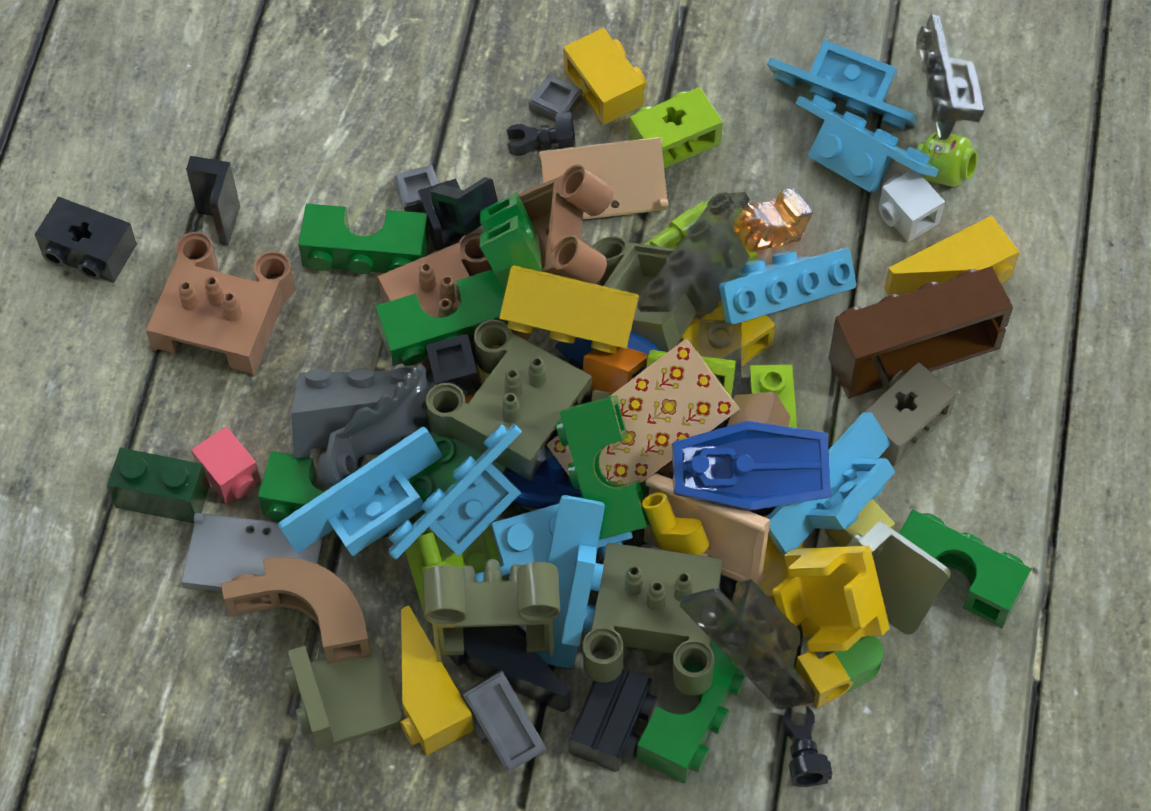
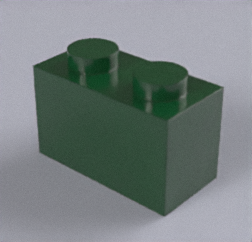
[107,447,210,523]

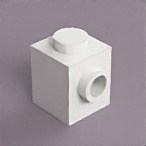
[878,170,945,242]

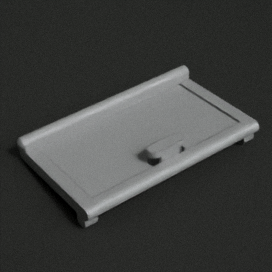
[182,513,324,592]

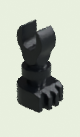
[506,112,576,156]
[783,706,833,787]

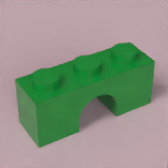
[480,192,542,290]
[298,203,429,274]
[375,270,508,366]
[556,395,649,540]
[258,451,389,537]
[899,509,1032,628]
[637,638,749,783]

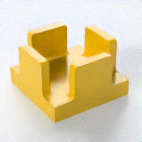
[773,546,890,652]

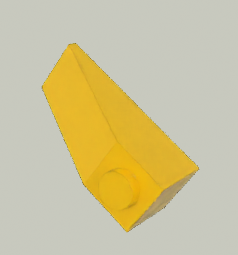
[884,215,1020,295]
[400,605,474,756]

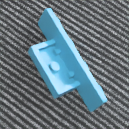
[767,40,918,130]
[796,94,939,193]
[719,248,856,324]
[767,412,895,555]
[389,423,522,560]
[278,427,442,556]
[536,495,605,668]
[475,504,633,582]

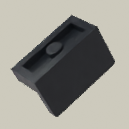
[186,156,240,245]

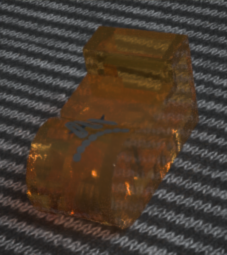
[727,188,813,252]

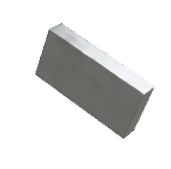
[461,670,547,773]

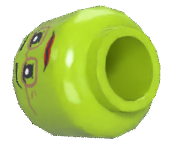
[917,131,978,187]

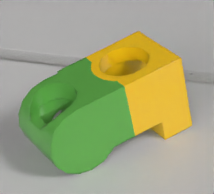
[794,636,884,708]

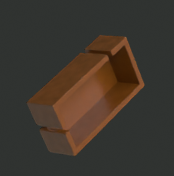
[828,266,1013,399]

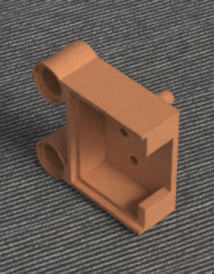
[505,164,613,291]
[377,231,531,371]
[146,232,295,377]

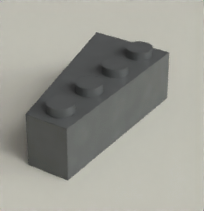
[291,367,470,459]

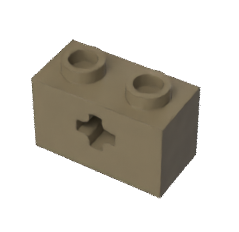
[859,362,957,466]

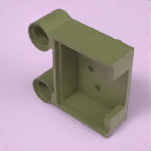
[592,236,714,352]
[426,320,592,481]
[583,543,722,696]
[424,559,560,662]

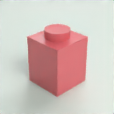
[191,426,261,505]

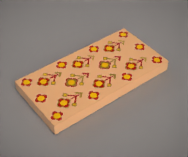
[546,338,740,491]

